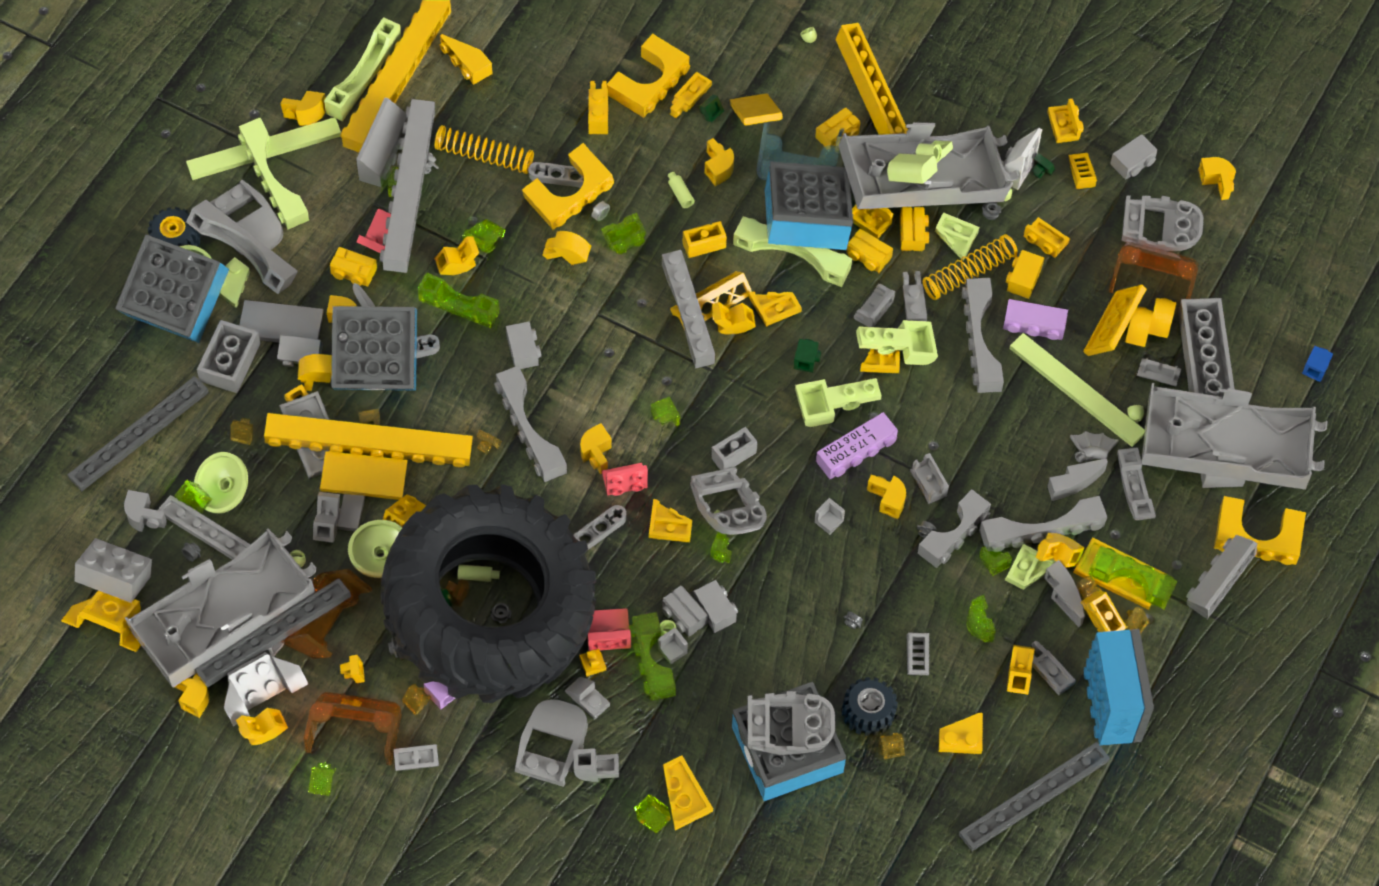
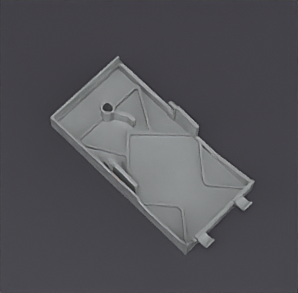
[838,123,1019,209]
[1141,383,1328,490]
[125,528,317,688]

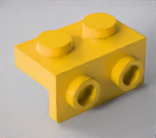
[1047,98,1083,143]
[852,205,893,239]
[1023,217,1070,258]

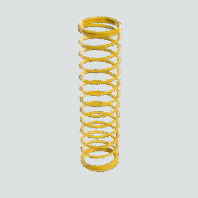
[434,125,534,174]
[923,234,1018,300]

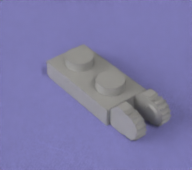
[902,271,927,322]
[1032,641,1076,695]

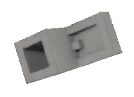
[124,490,167,532]
[313,492,341,542]
[574,749,619,782]

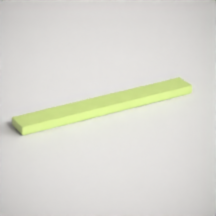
[186,117,341,180]
[1009,333,1145,447]

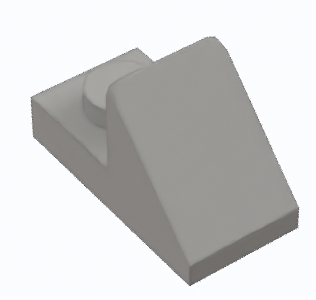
[565,677,610,720]

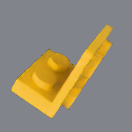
[382,494,426,527]

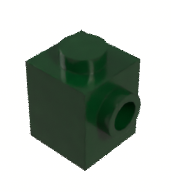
[793,339,822,373]

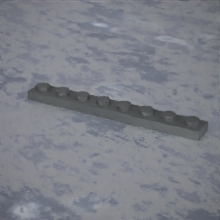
[67,376,209,492]
[195,578,351,687]
[959,742,1110,852]

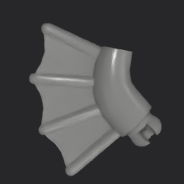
[1070,431,1119,463]

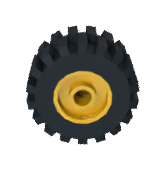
[148,207,200,247]

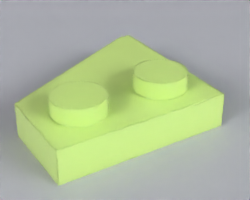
[935,213,980,260]
[219,257,250,308]
[1005,544,1056,590]

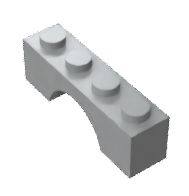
[918,489,991,568]

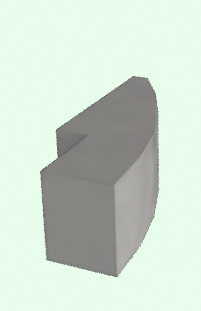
[1048,458,1108,501]
[1044,560,1084,627]

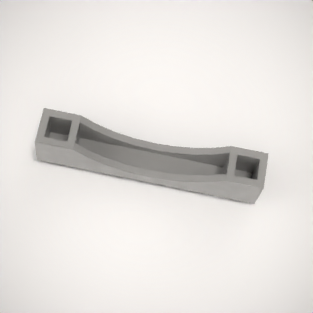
[186,200,298,294]
[662,250,715,369]
[962,278,1004,393]
[494,366,567,482]
[979,496,1107,552]

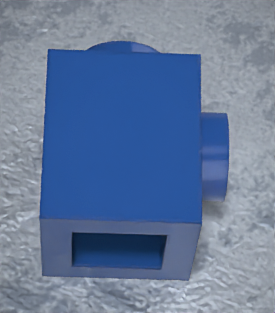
[1302,346,1333,382]

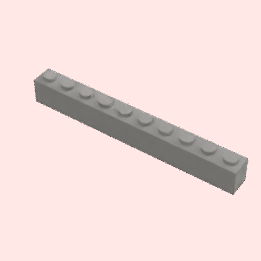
[380,99,435,273]

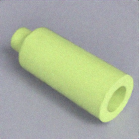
[668,172,695,208]
[458,564,500,582]

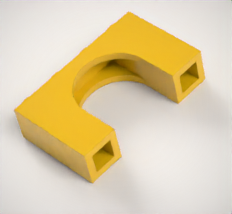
[607,34,690,118]
[522,143,614,230]
[1214,496,1306,565]

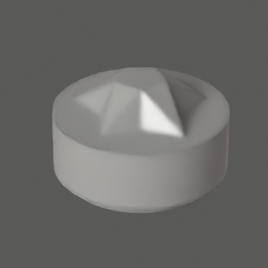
[592,201,610,221]

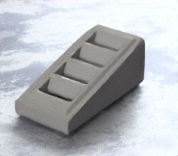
[907,632,929,676]

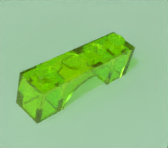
[418,273,500,328]
[1088,546,1177,610]
[629,612,676,701]

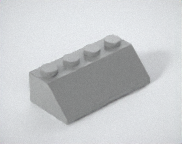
[356,98,408,187]
[1186,535,1257,620]

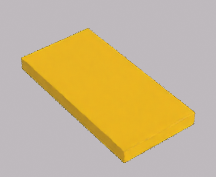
[730,93,783,126]
[1083,285,1146,356]
[320,451,407,500]
[1074,537,1167,610]

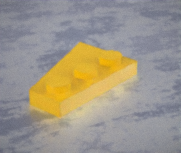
[663,755,713,830]

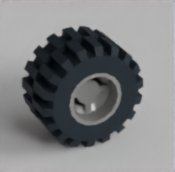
[842,677,897,737]

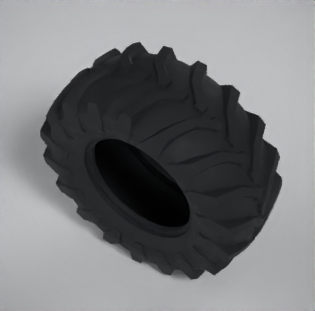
[381,484,596,703]

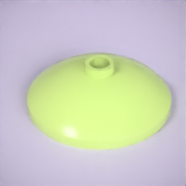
[194,452,248,514]
[348,520,402,578]

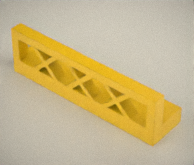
[670,271,752,330]

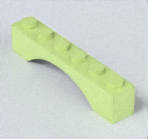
[324,17,401,122]
[238,118,309,230]
[733,216,852,287]

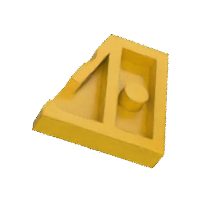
[749,292,802,327]
[860,349,900,373]
[649,499,692,542]
[939,713,983,754]

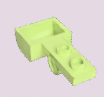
[887,140,953,184]
[856,320,938,365]
[795,378,882,427]

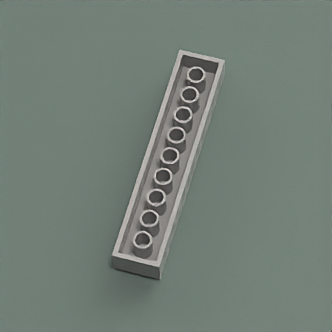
[1178,298,1245,488]

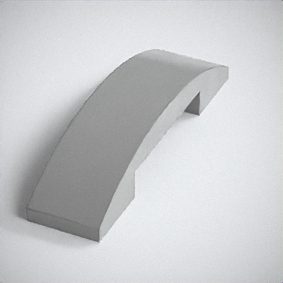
[1117,448,1156,520]

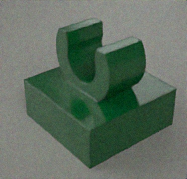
[698,95,724,123]
[1032,153,1055,179]

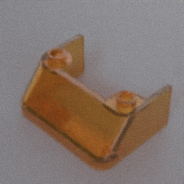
[1109,242,1198,299]
[281,569,372,659]
[303,692,402,765]

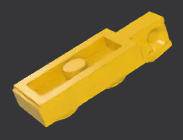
[670,72,712,118]

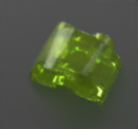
[601,212,645,254]
[462,219,506,254]
[966,594,996,642]

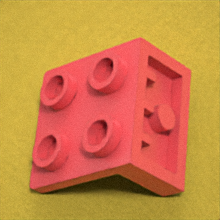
[357,209,391,253]
[602,463,648,496]
[587,608,631,651]

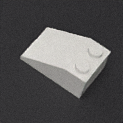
[1002,128,1042,190]

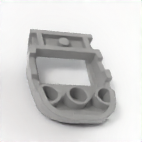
[210,180,283,255]
[1121,196,1203,251]
[690,467,767,535]
[747,691,835,755]
[515,700,588,787]

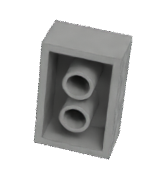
[197,320,260,393]
[74,538,152,603]

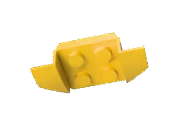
[61,590,141,652]

